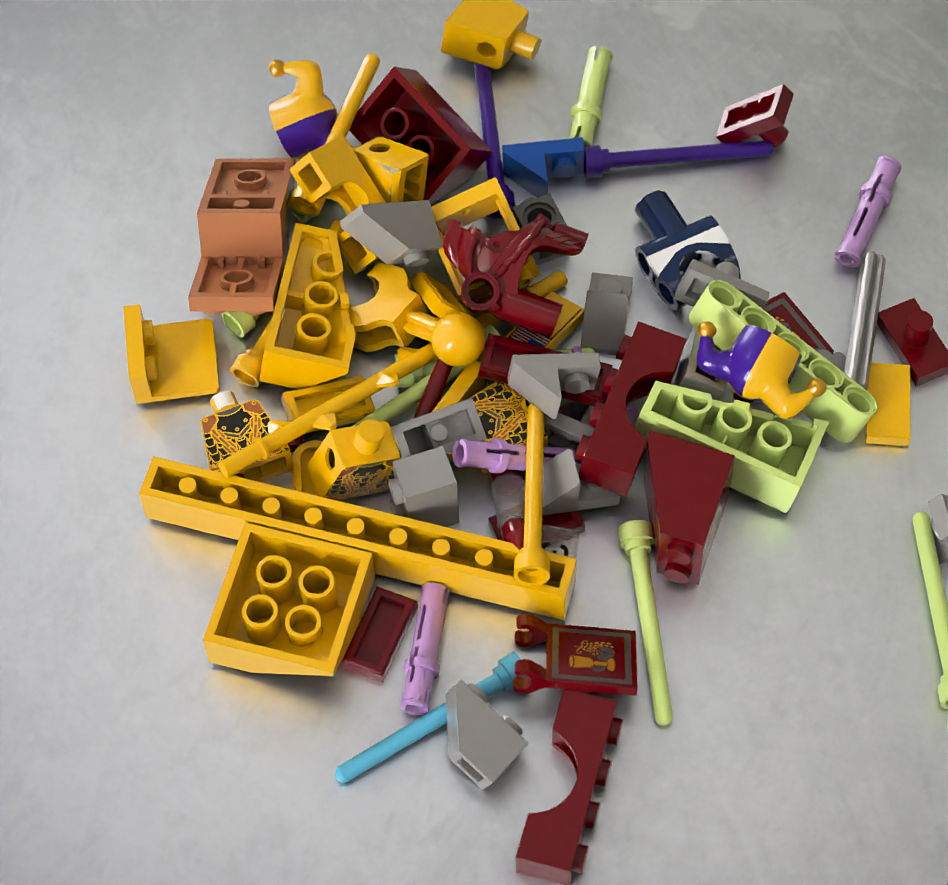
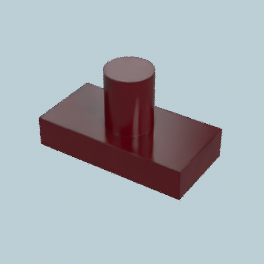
[716,84,794,147]
[877,298,948,386]

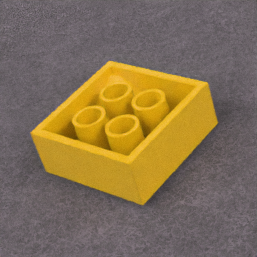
[203,522,375,676]

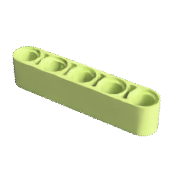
[689,280,878,442]

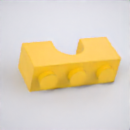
[289,135,386,274]

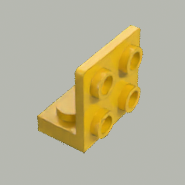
[123,304,220,404]

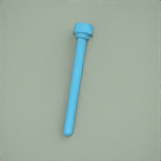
[335,651,528,783]

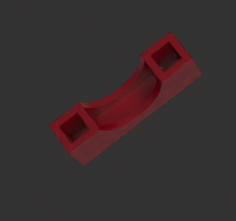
[574,321,687,497]
[516,689,623,885]

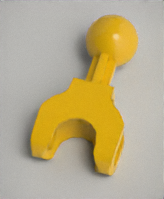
[349,262,486,367]

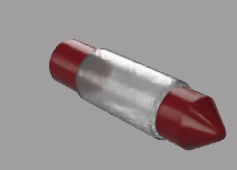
[490,470,525,549]

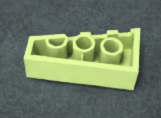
[634,381,829,513]

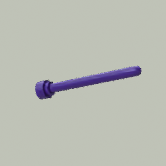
[474,63,515,219]
[584,140,775,179]

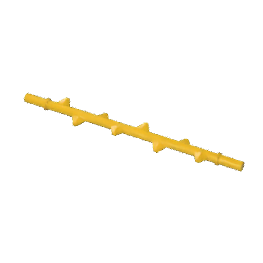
[218,270,568,478]

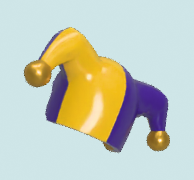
[269,59,338,159]
[696,321,827,419]

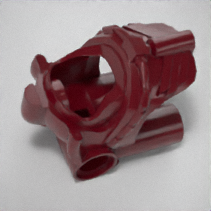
[443,213,589,338]

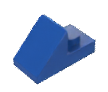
[502,137,584,198]

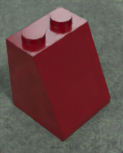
[644,431,735,585]

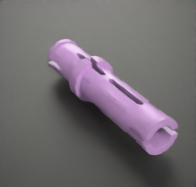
[835,156,902,268]
[452,438,578,473]
[400,582,450,715]

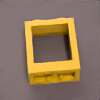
[431,177,540,304]

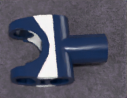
[635,190,741,310]

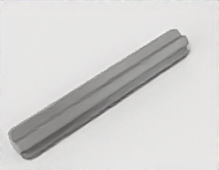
[844,251,886,389]

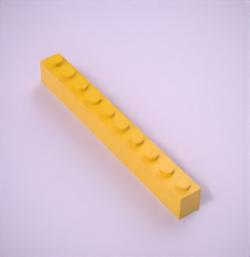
[139,456,577,621]

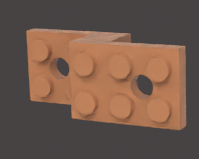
[188,159,296,315]

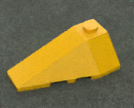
[259,223,356,389]

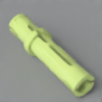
[568,46,613,146]

